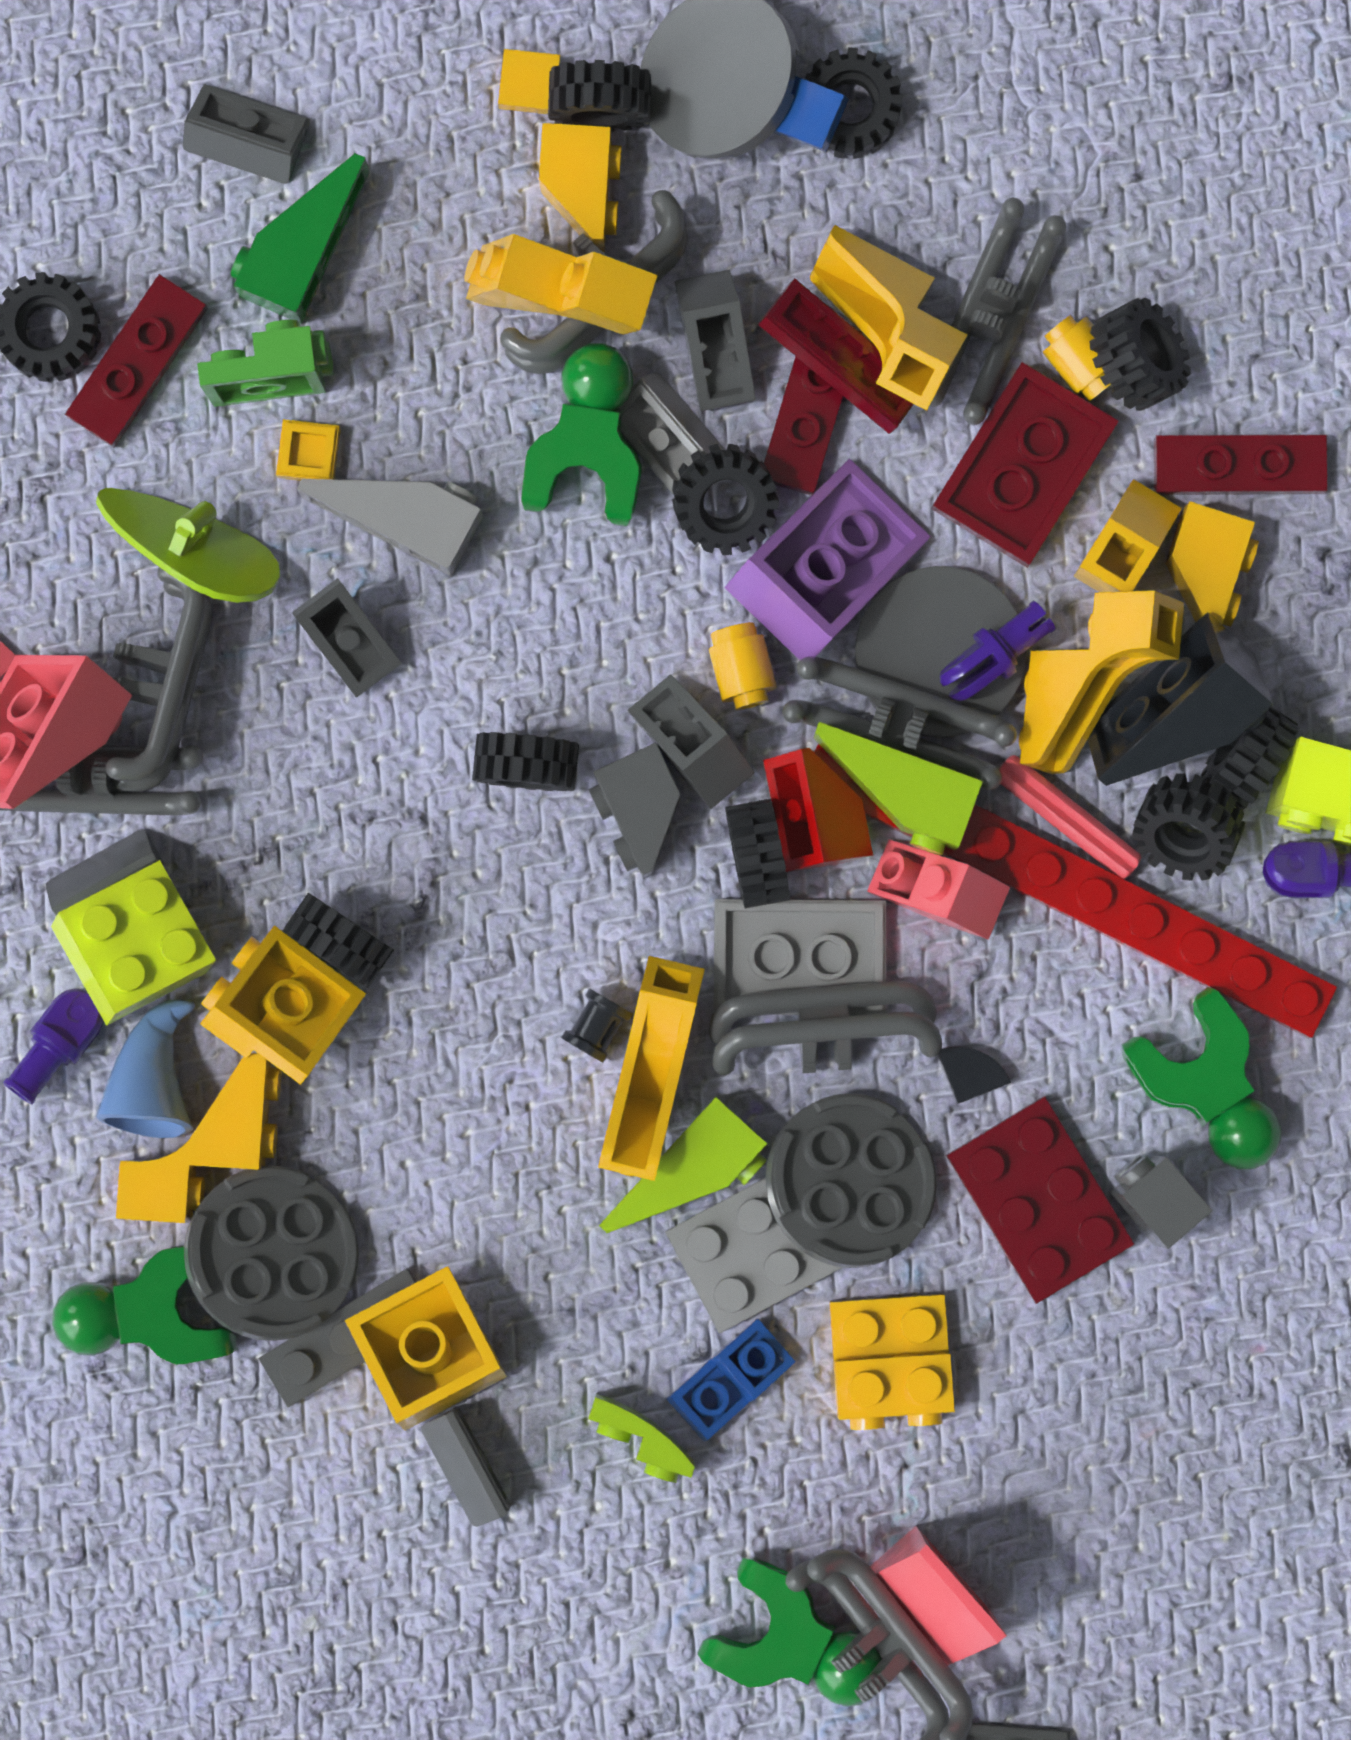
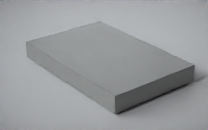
[714,899,886,1015]

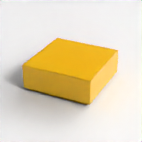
[498,49,561,114]
[276,419,341,481]

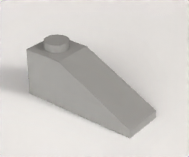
[297,479,484,577]

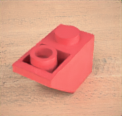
[867,839,1010,940]

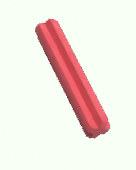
[998,755,1142,879]

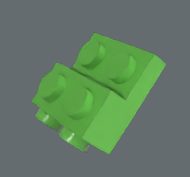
[197,320,334,407]

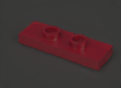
[65,274,208,448]
[758,278,914,434]
[764,330,862,496]
[1154,435,1327,495]

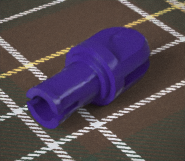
[940,600,1056,701]
[1262,841,1351,898]
[3,988,104,1105]

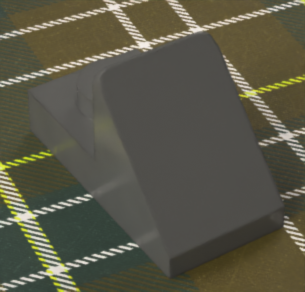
[292,578,402,698]

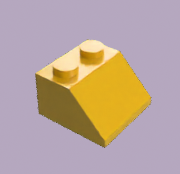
[345,1266,507,1431]

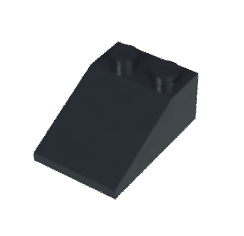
[1087,612,1273,786]

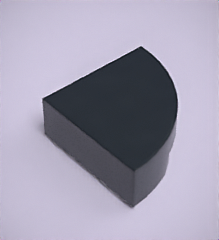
[937,1046,1011,1104]

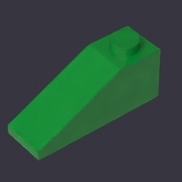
[231,153,370,324]

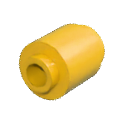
[1042,314,1111,401]
[708,622,777,710]

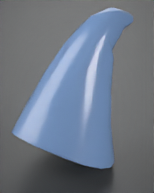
[96,1000,195,1139]

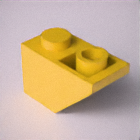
[539,123,622,252]
[1073,479,1182,592]
[1165,501,1259,627]

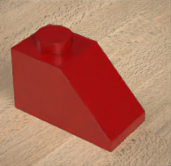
[763,748,873,872]

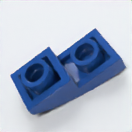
[773,76,849,152]
[666,1319,796,1442]

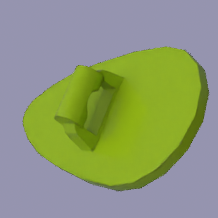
[96,488,280,603]

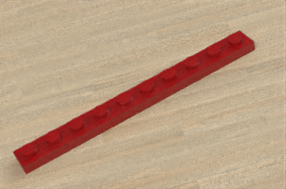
[814,744,1337,1038]

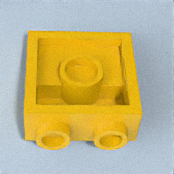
[200,925,366,1085]
[829,1294,955,1430]

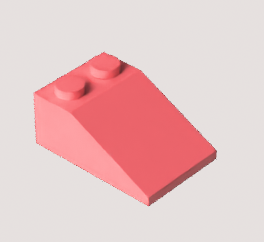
[0,655,132,809]
[870,1526,1007,1665]

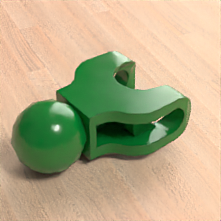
[521,343,642,527]
[1121,987,1281,1169]
[52,1246,238,1365]
[697,1557,882,1707]

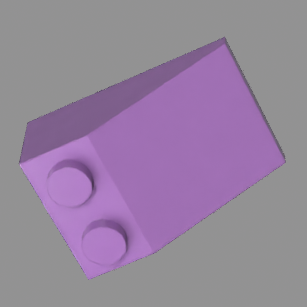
[724,458,931,660]

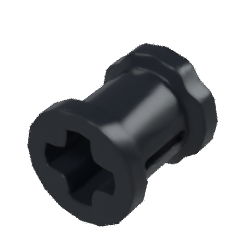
[561,988,634,1063]

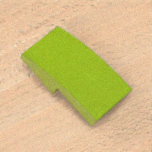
[588,1393,695,1483]

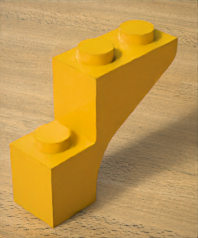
[810,225,967,410]
[464,234,657,335]
[1019,591,1184,774]
[598,956,705,1181]
[116,1053,282,1223]

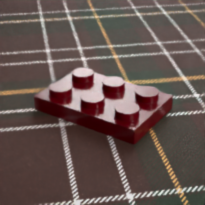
[931,362,1119,568]
[945,1096,1135,1304]

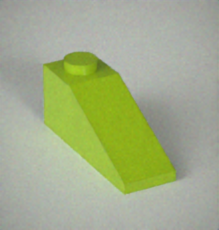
[813,722,983,855]
[599,1097,767,1233]

